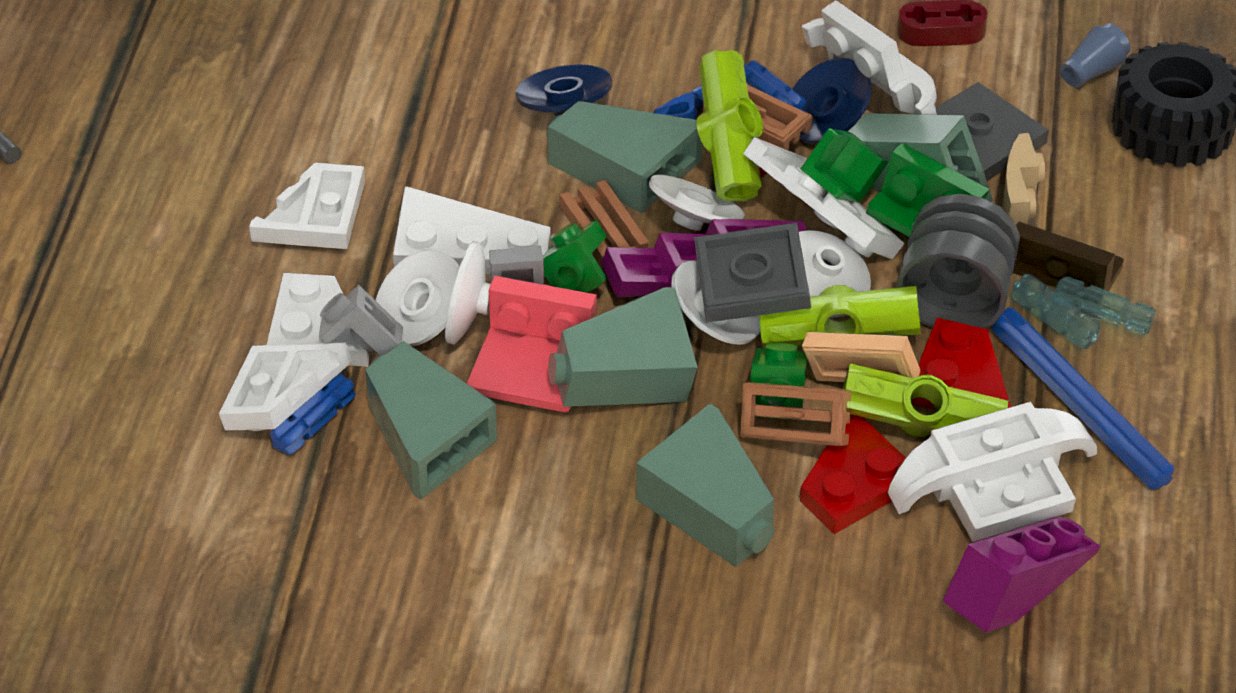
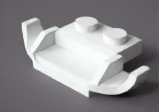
[802,0,937,115]
[888,402,1097,542]

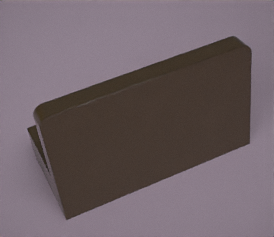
[1013,221,1124,304]

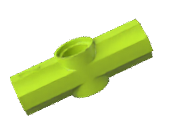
[697,50,763,202]
[759,285,921,349]
[842,363,1008,437]

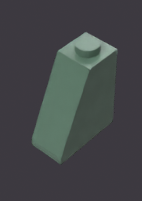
[546,101,702,213]
[849,113,993,202]
[548,287,698,407]
[365,341,497,500]
[636,403,774,567]

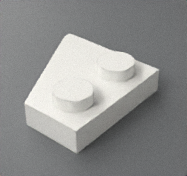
[249,163,365,249]
[267,273,369,367]
[219,343,352,431]

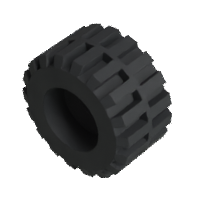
[1112,42,1236,167]

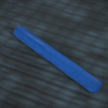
[992,307,1174,490]

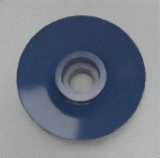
[792,58,872,145]
[516,64,613,116]

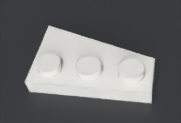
[743,137,904,260]
[393,186,551,277]

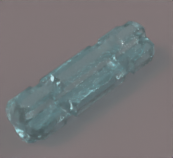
[1011,274,1101,349]
[1053,277,1156,335]

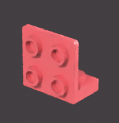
[467,276,597,412]

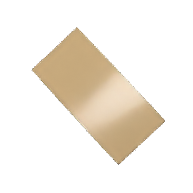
[1002,133,1045,225]

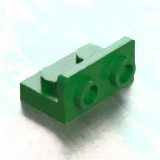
[866,143,989,237]

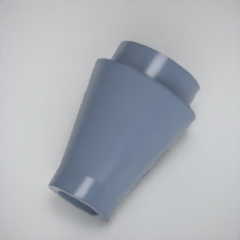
[1060,23,1131,88]

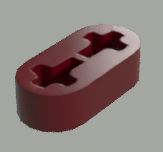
[897,0,988,47]

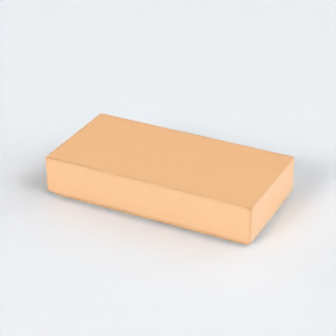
[802,332,920,382]

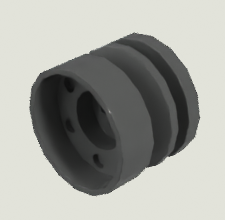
[897,194,1020,328]

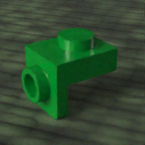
[543,220,607,293]
[751,342,808,420]

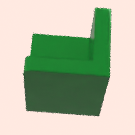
[800,128,889,203]

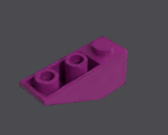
[942,517,1101,633]

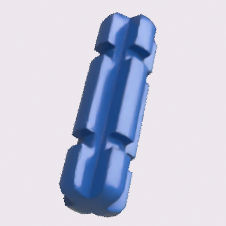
[744,60,806,112]
[270,373,355,455]

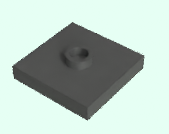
[935,82,1049,181]
[694,223,811,323]

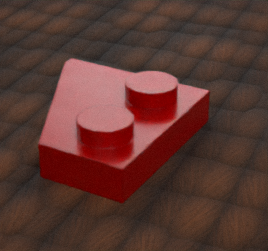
[911,317,1011,410]
[800,414,906,534]

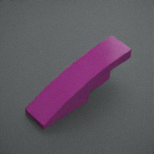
[601,219,808,297]

